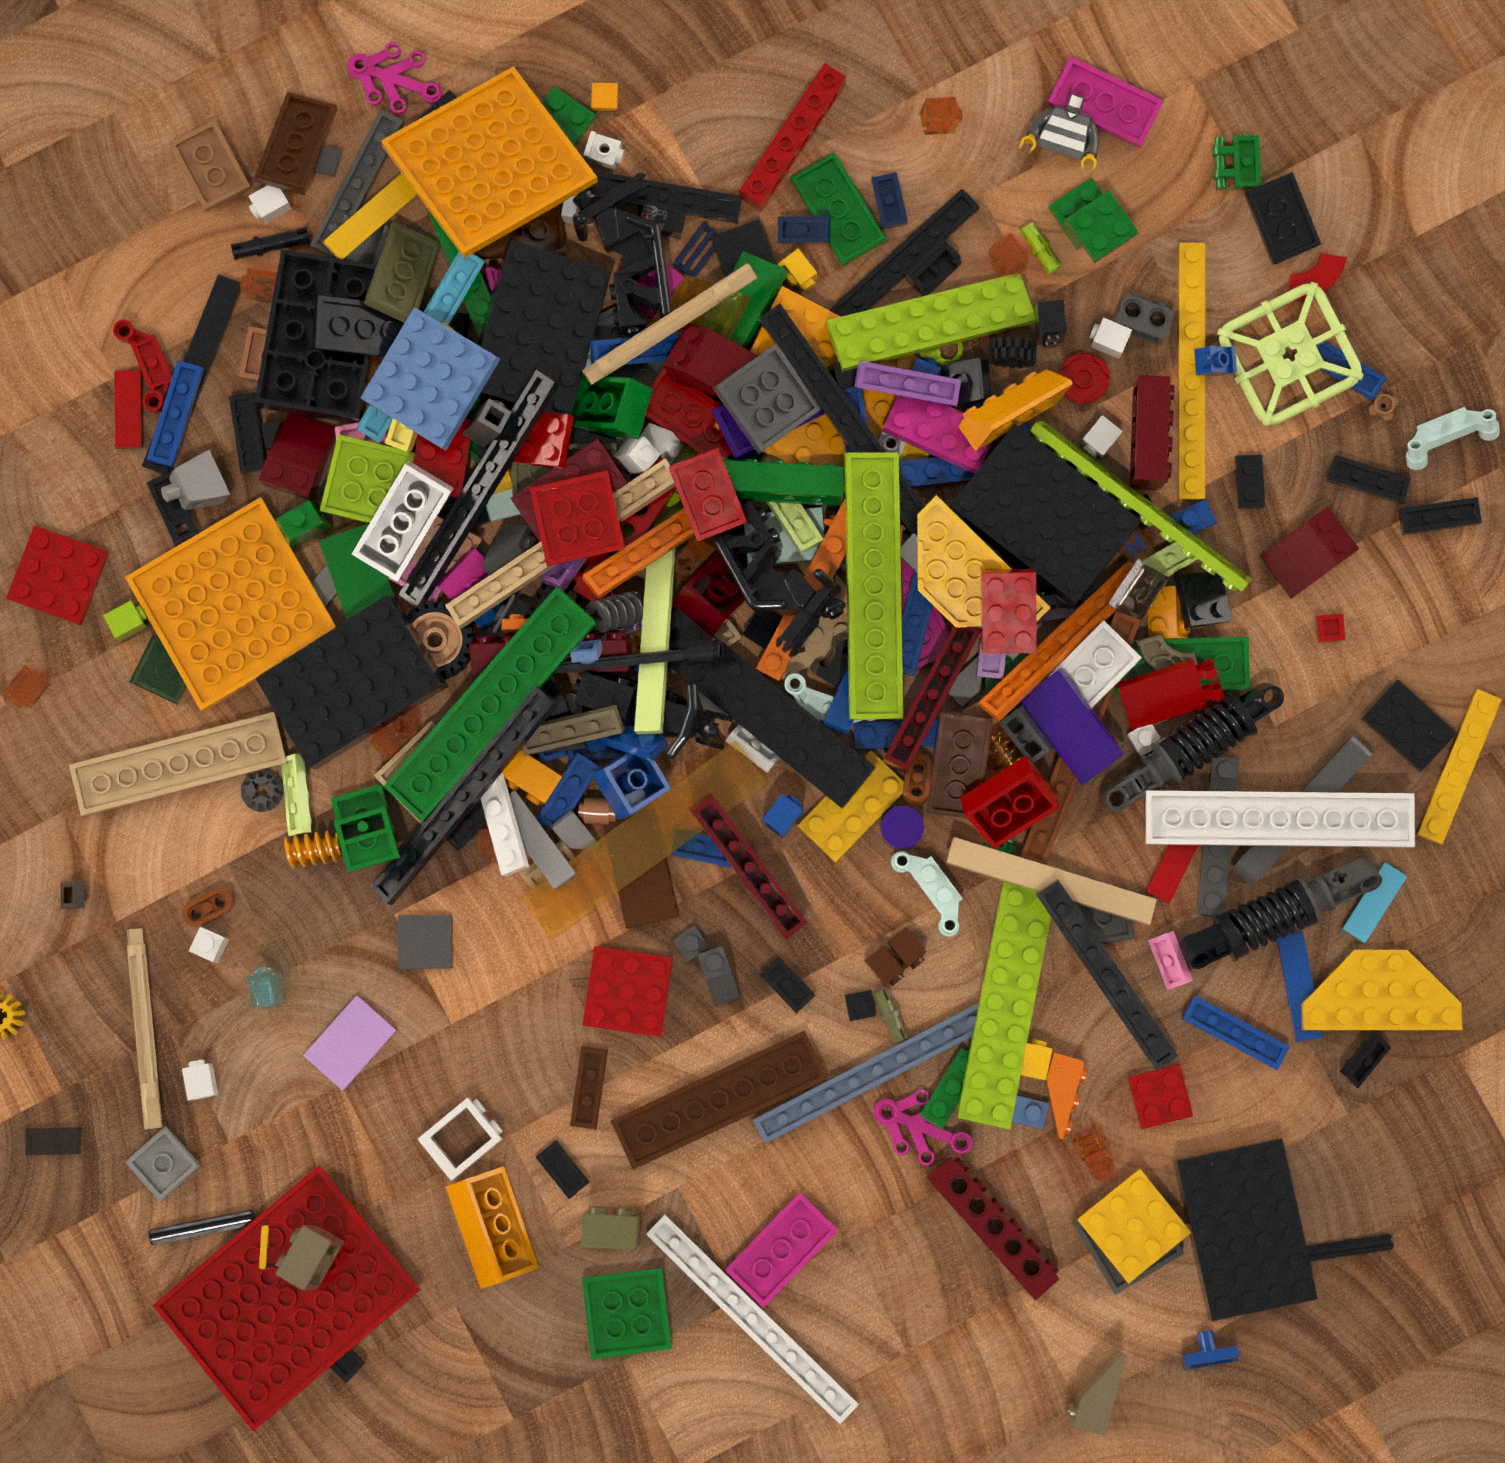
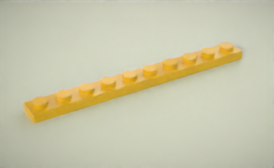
[1178,242,1205,501]

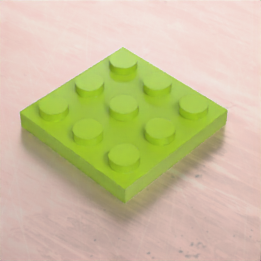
[320,434,415,524]

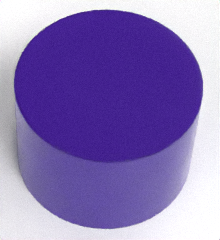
[880,806,924,850]

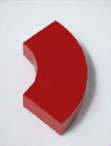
[1288,253,1347,302]

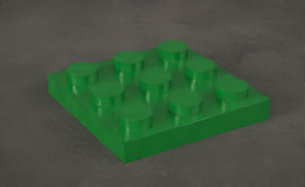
[582,1268,672,1359]

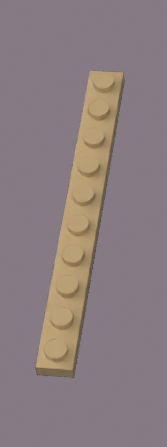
[445,458,675,629]

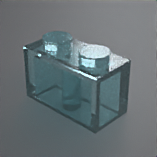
[246,967,287,1009]

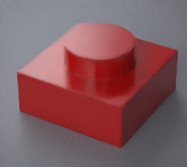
[1315,614,1346,643]

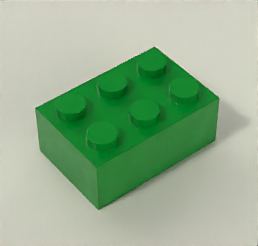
[571,375,653,439]

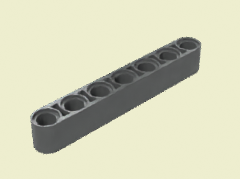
[1232,734,1373,886]

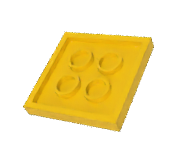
[1077,1169,1191,1284]

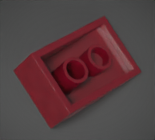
[663,323,758,396]
[259,413,336,501]
[1260,507,1359,599]
[673,552,748,637]

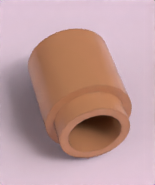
[579,798,616,825]

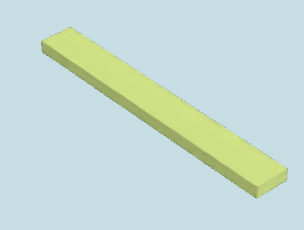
[634,548,676,734]

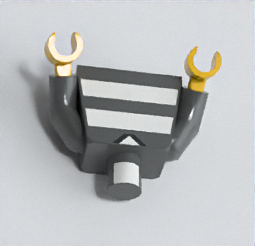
[1019,93,1100,173]

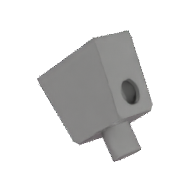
[161,450,230,510]

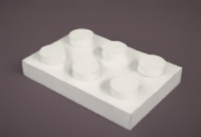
[1047,621,1142,709]

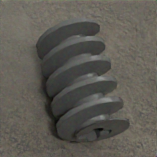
[586,591,643,633]

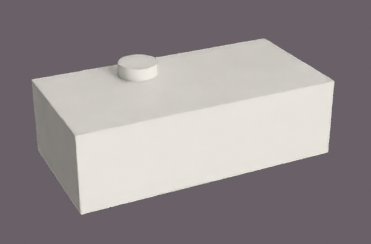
[352,460,454,582]

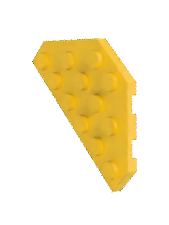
[917,495,1051,627]
[1301,950,1462,1031]

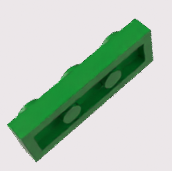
[919,1048,969,1130]

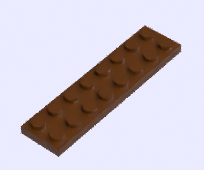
[611,1030,827,1170]

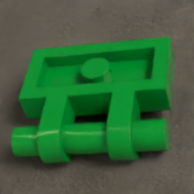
[1212,135,1261,190]

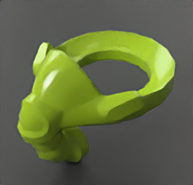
[919,342,963,366]

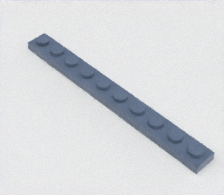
[753,1003,979,1144]

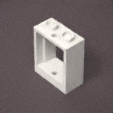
[418,1098,503,1181]

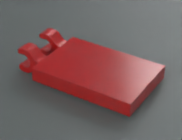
[1117,659,1224,730]

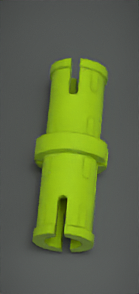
[1020,222,1061,275]

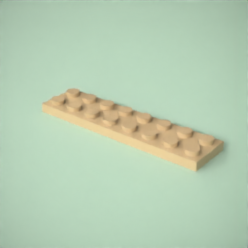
[69,712,288,817]

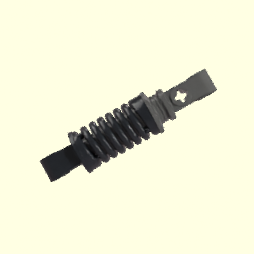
[1099,683,1284,811]
[1180,857,1382,969]

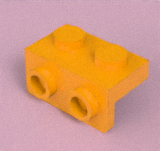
[1146,586,1190,639]

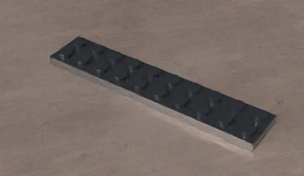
[668,601,877,809]

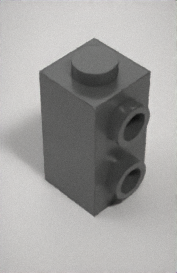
[462,399,511,447]

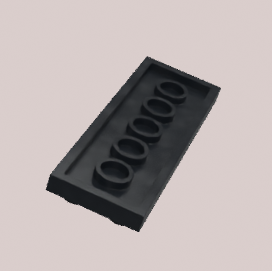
[312,295,469,357]

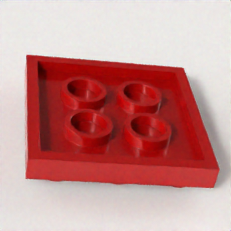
[530,470,626,566]
[6,525,109,626]
[582,946,673,1037]

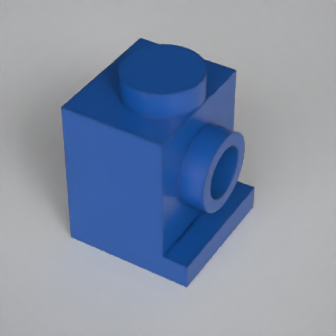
[1194,346,1237,377]

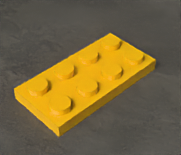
[797,751,904,863]

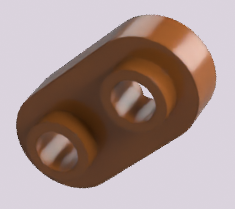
[903,753,932,806]
[182,888,234,927]

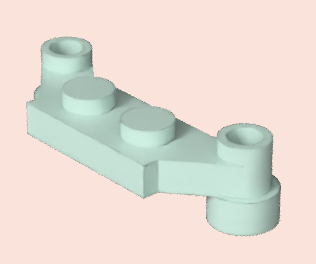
[1406,407,1500,470]
[784,673,875,724]
[891,851,963,937]

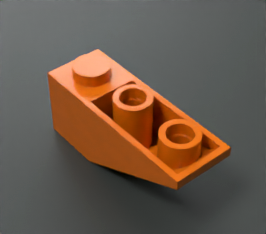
[1045,1052,1088,1139]

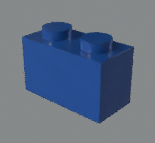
[762,794,803,840]

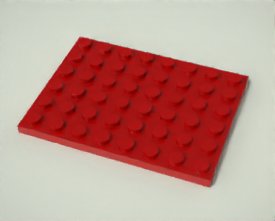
[152,1166,421,1432]

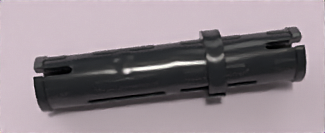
[231,226,311,261]

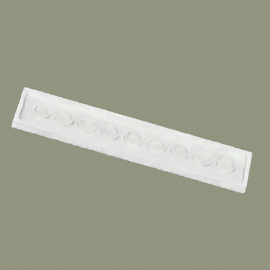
[1145,791,1415,848]

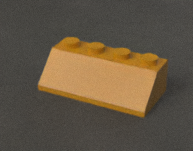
[958,369,1073,451]
[446,1166,539,1289]

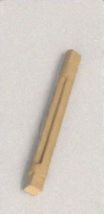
[582,263,757,385]
[127,928,163,1130]

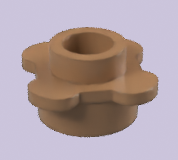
[1368,391,1398,421]

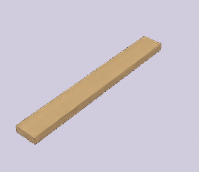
[945,837,1157,926]

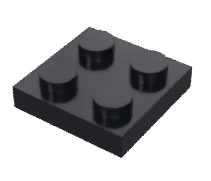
[1174,572,1232,628]

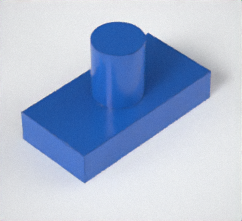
[1166,499,1217,546]
[1182,1331,1239,1370]

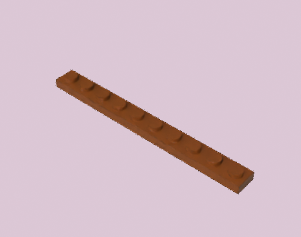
[1020,611,1141,865]

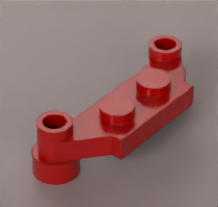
[113,320,173,414]

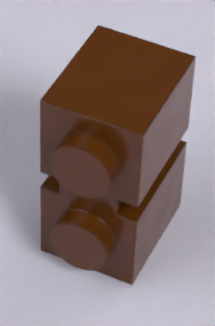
[864,927,926,986]

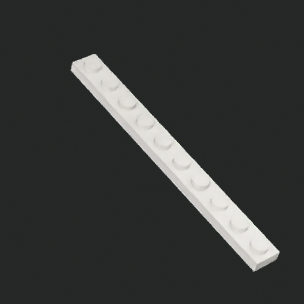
[646,1215,859,1424]

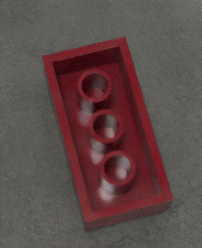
[1129,375,1175,490]
[510,438,629,542]

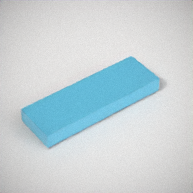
[1341,862,1407,944]

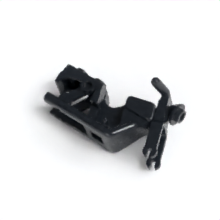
[572,173,672,336]
[711,500,846,657]
[573,672,733,759]

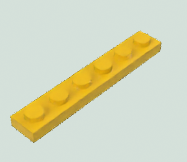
[1416,689,1502,845]

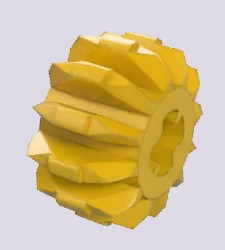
[0,994,26,1039]

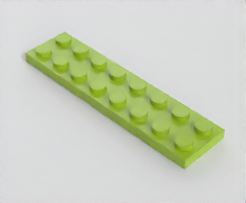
[825,273,1035,372]

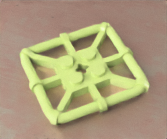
[1217,282,1364,427]

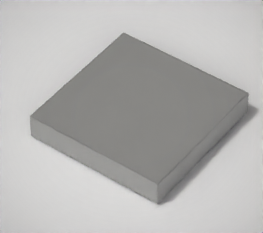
[125,1126,201,1202]

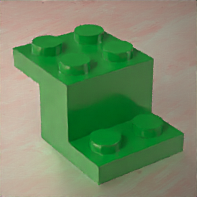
[1048,177,1139,263]
[331,784,400,873]

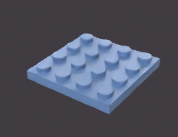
[361,307,500,450]

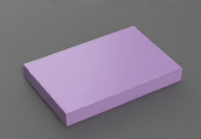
[303,995,397,1091]

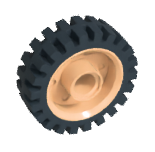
[407,601,475,680]

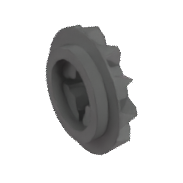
[241,770,283,812]

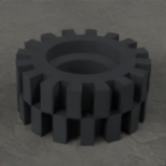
[989,336,1037,368]

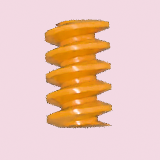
[284,830,342,869]

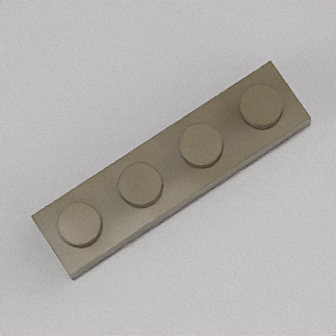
[522,705,625,755]

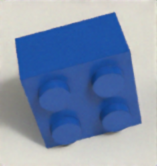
[591,752,671,819]

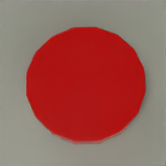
[1058,353,1110,405]

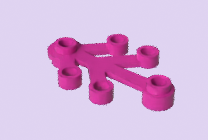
[347,42,443,115]
[873,1089,972,1166]

